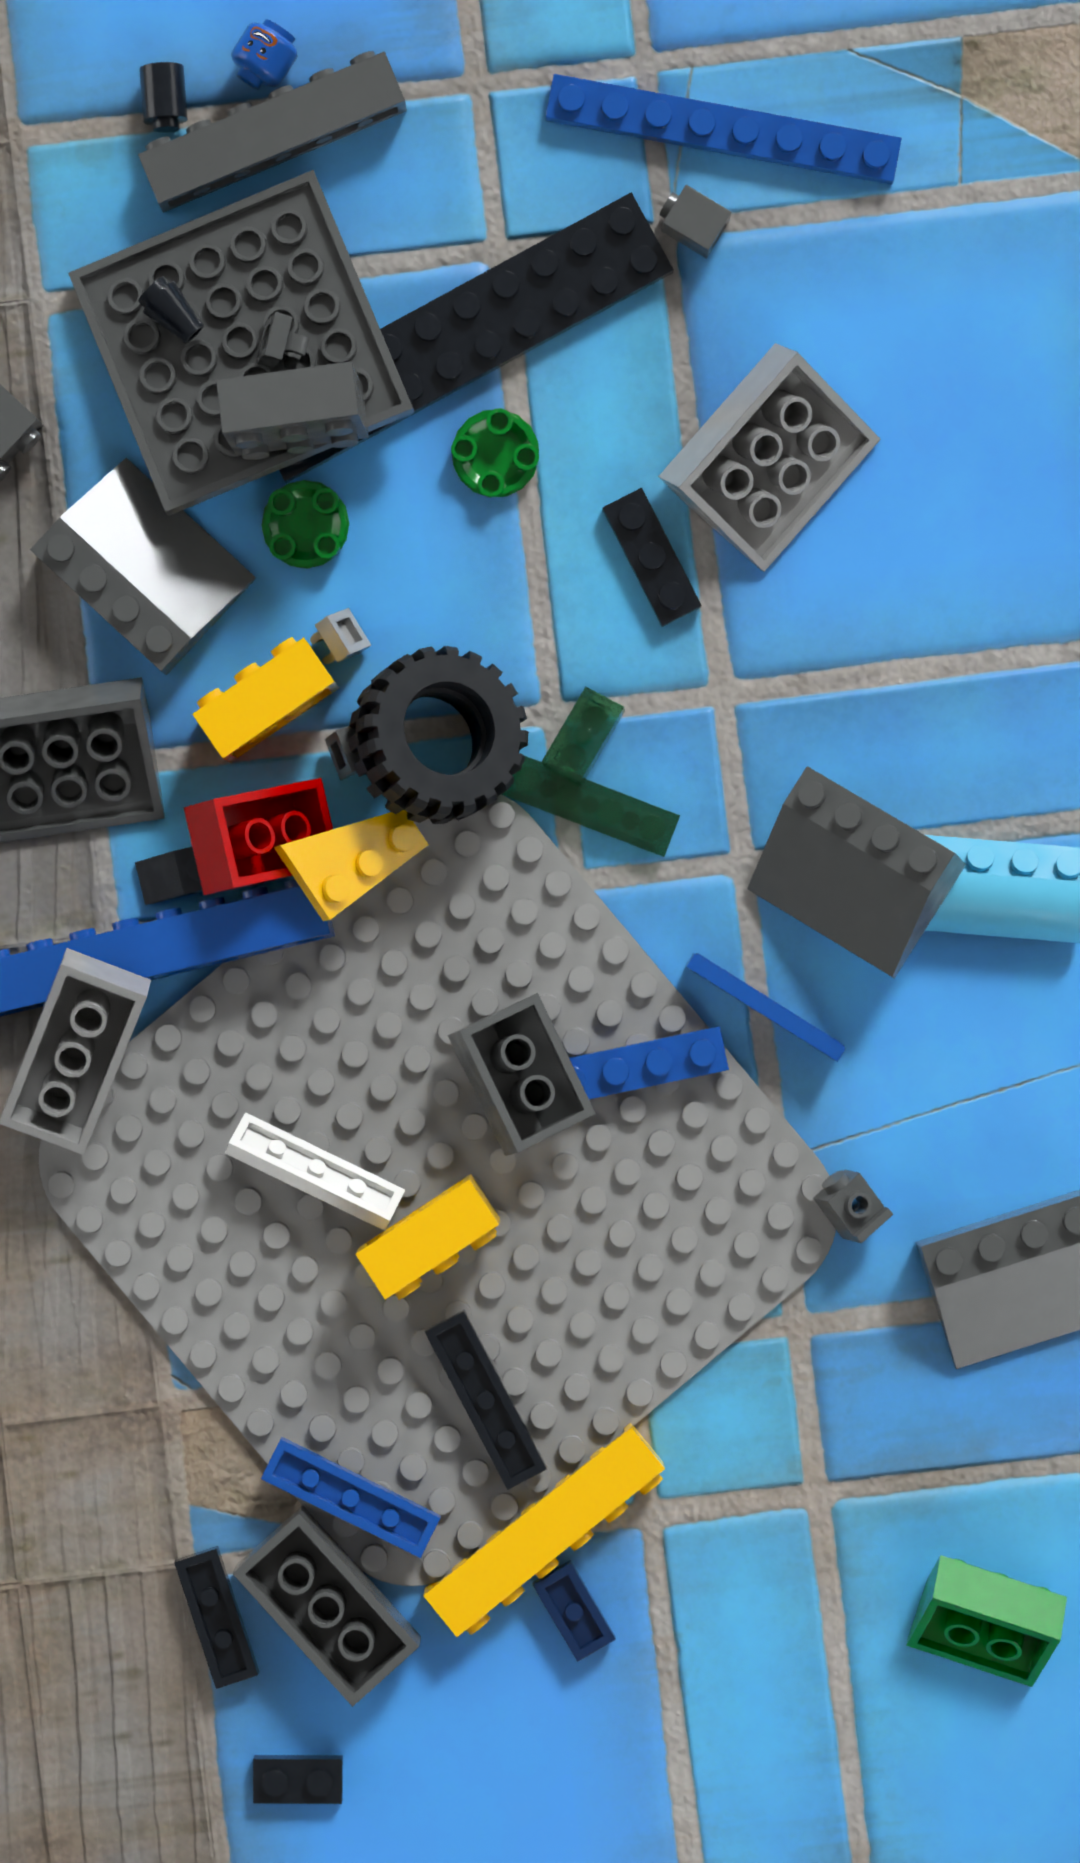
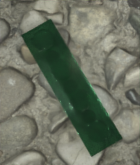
[501,756,680,857]

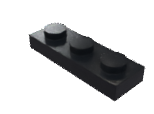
[602,488,702,627]
[174,1546,259,1689]

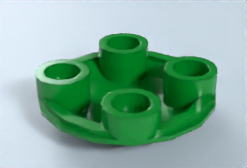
[451,408,539,498]
[261,480,350,569]

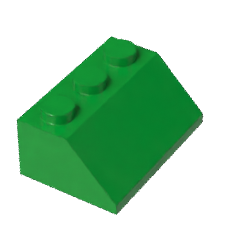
[906,1555,1067,1687]

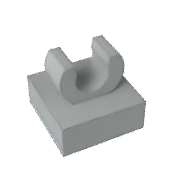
[310,608,371,664]

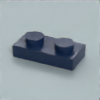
[532,1560,616,1662]

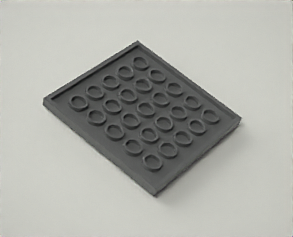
[68,170,415,516]

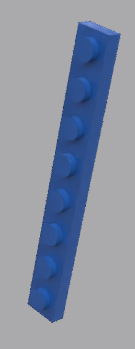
[546,74,902,185]

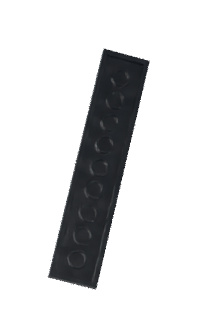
[279,192,674,484]

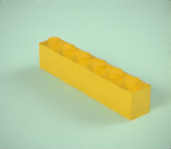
[423,1423,665,1637]

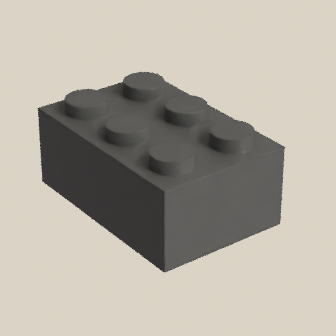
[216,361,369,460]

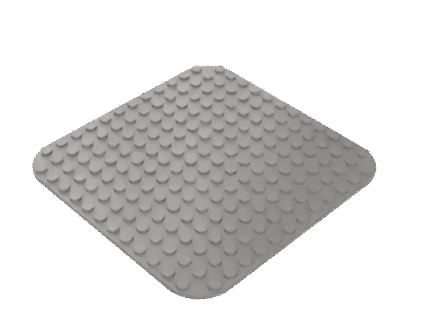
[39,795,836,1586]

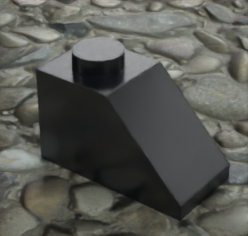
[135,847,203,905]

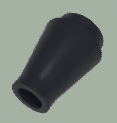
[138,277,204,344]

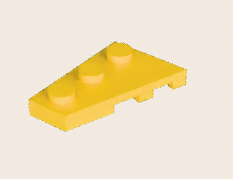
[274,810,429,921]

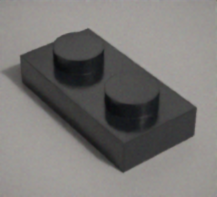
[253,1755,343,1804]

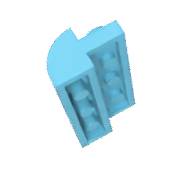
[925,835,1080,943]

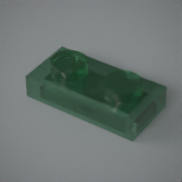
[542,686,625,786]

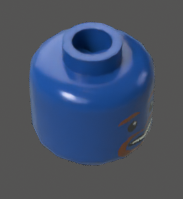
[231,19,298,90]

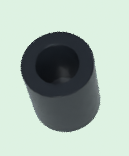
[139,62,188,133]

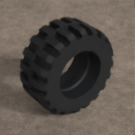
[349,646,529,824]

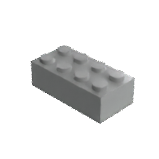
[0,948,151,1155]

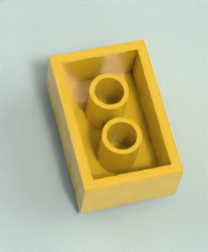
[192,637,339,763]
[355,1174,500,1300]

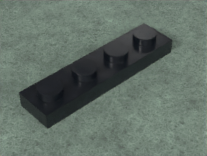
[425,1309,547,1490]

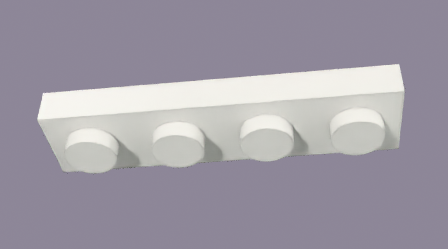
[225,1112,405,1231]

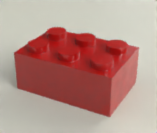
[183,778,333,895]

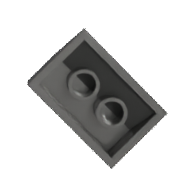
[447,993,596,1156]

